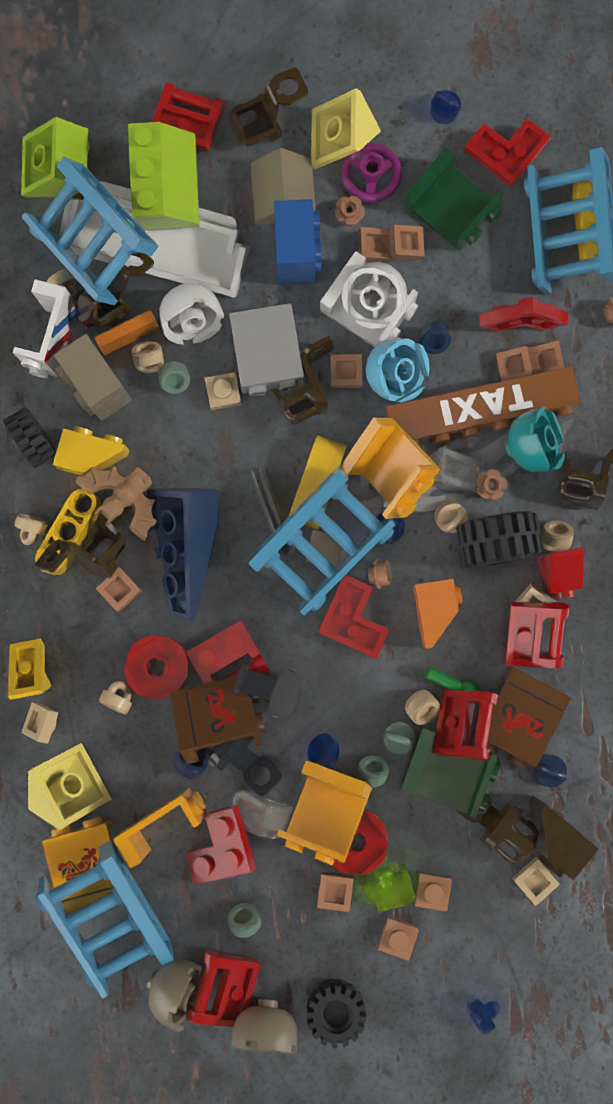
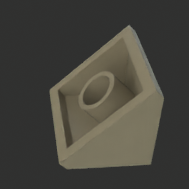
[251,147,316,225]

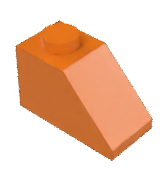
[412,579,462,649]

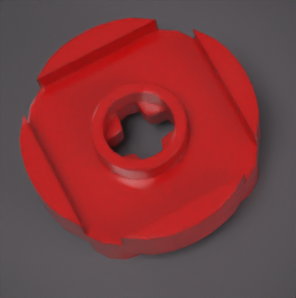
[124,635,189,699]
[333,810,388,875]

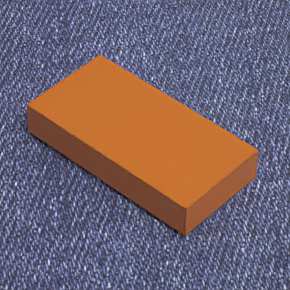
[95,310,160,356]

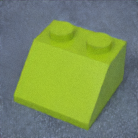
[21,117,89,197]

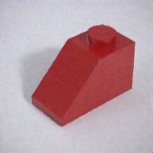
[537,547,584,600]

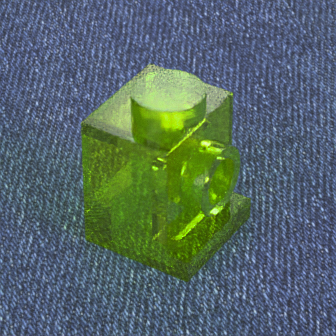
[364,863,417,913]

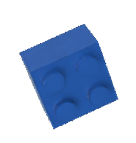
[274,199,322,285]

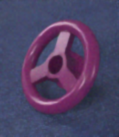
[341,143,402,203]

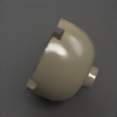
[147,959,205,1032]
[230,999,298,1054]

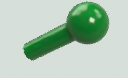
[424,666,481,691]

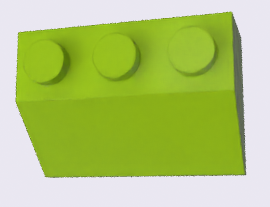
[128,122,200,230]

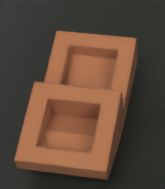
[357,224,424,262]
[496,340,565,381]

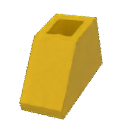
[53,426,130,476]

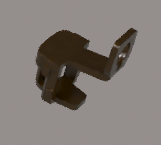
[230,67,308,147]
[72,252,154,328]
[272,336,334,425]
[558,449,613,510]
[35,518,126,578]
[455,798,539,864]

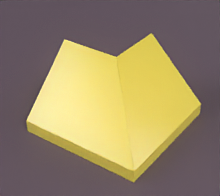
[311,88,381,169]
[28,743,112,830]

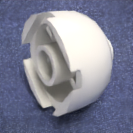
[342,262,407,329]
[159,283,224,344]

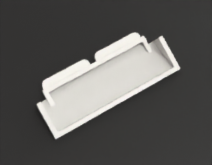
[60,181,251,298]

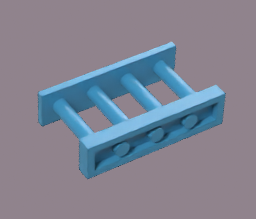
[524,147,613,295]
[21,156,159,305]
[248,466,395,616]
[35,840,174,998]

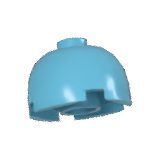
[365,337,430,403]

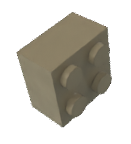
[54,334,133,421]

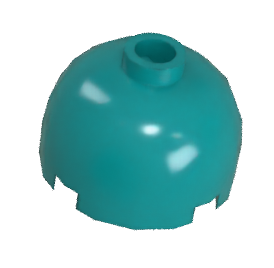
[505,406,565,473]

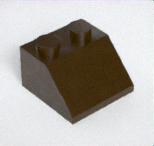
[529,796,599,880]

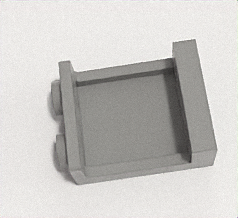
[229,303,304,397]

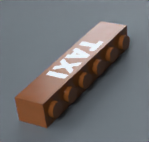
[384,366,581,447]

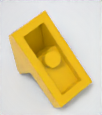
[8,638,51,700]

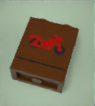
[473,666,572,769]
[170,675,266,764]

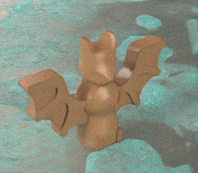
[76,466,156,540]

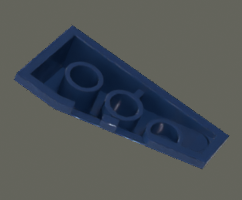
[147,488,218,621]

